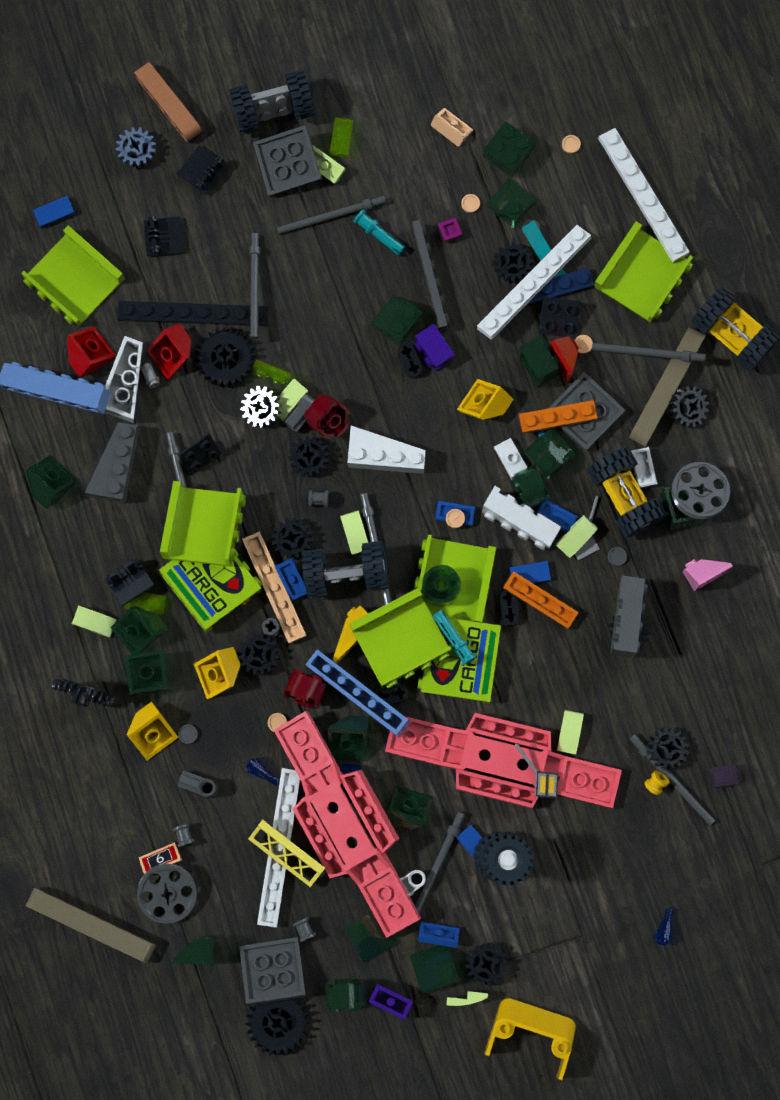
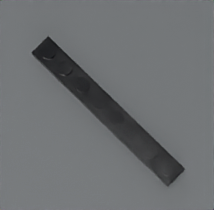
[118,301,269,326]

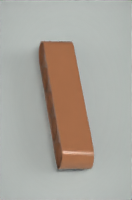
[134,62,202,142]

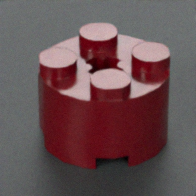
[305,394,350,439]
[283,669,327,709]

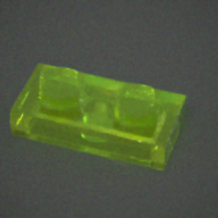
[330,118,354,157]
[253,359,292,385]
[125,593,167,616]

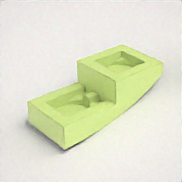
[276,379,308,422]
[340,511,368,554]
[556,515,597,558]
[72,606,116,638]
[557,710,584,754]
[446,991,488,1006]

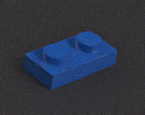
[275,557,307,601]
[418,922,460,948]

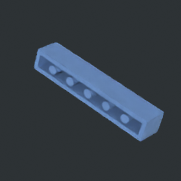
[0,362,111,414]
[305,650,411,738]

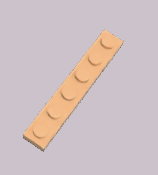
[242,531,306,644]

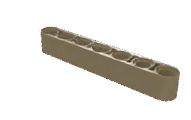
[629,326,706,447]
[25,888,156,963]

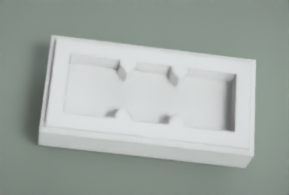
[494,438,529,481]
[631,447,657,488]

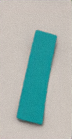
[522,221,566,278]

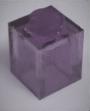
[709,764,741,789]

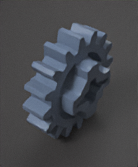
[116,127,156,168]

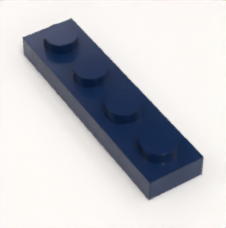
[525,268,594,307]

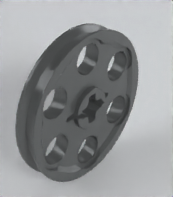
[671,462,730,519]
[137,864,197,924]

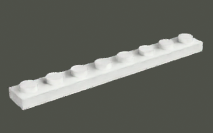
[598,128,690,263]
[477,225,591,340]
[257,768,300,928]

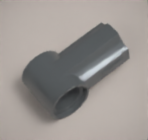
[284,393,315,433]
[178,771,218,798]

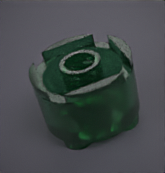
[511,464,551,508]
[422,565,461,607]
[325,978,366,1012]

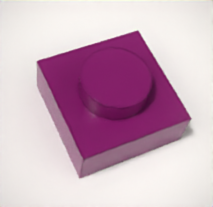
[438,217,462,243]

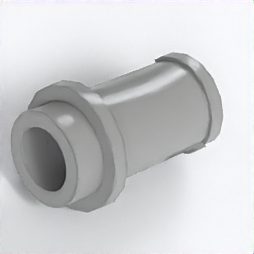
[140,363,160,388]

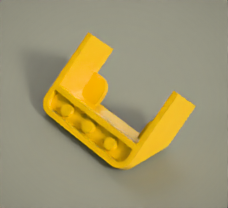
[484,998,576,1080]

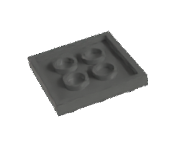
[253,125,322,197]
[549,372,626,452]
[239,937,306,1006]

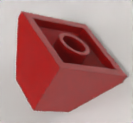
[146,324,191,380]
[67,326,116,378]
[548,336,579,383]

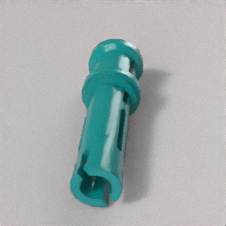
[353,209,405,256]
[432,610,477,666]

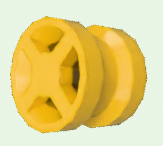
[644,770,669,795]

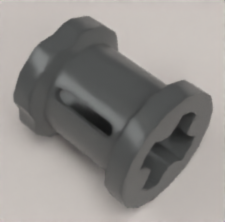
[308,490,329,508]
[262,618,280,638]
[172,823,195,848]
[292,917,316,943]

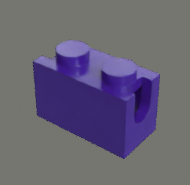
[414,324,455,371]
[369,984,413,1020]

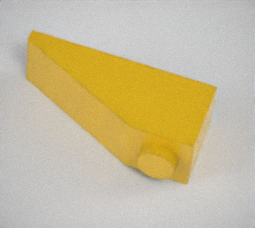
[333,606,368,664]

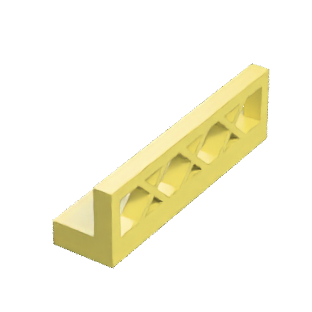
[248,820,325,887]

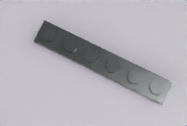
[412,220,450,332]

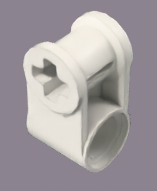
[400,870,426,896]

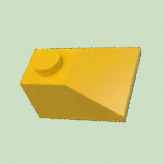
[457,379,514,420]
[194,647,240,700]
[127,701,178,761]

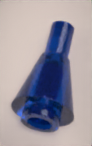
[245,757,280,786]
[653,908,674,946]

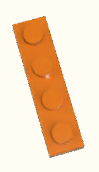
[519,400,597,434]
[503,571,579,629]

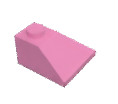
[683,559,733,591]

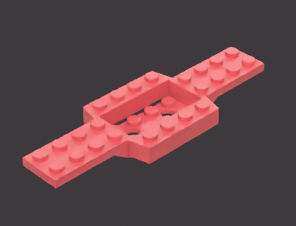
[274,711,421,938]
[385,713,622,809]

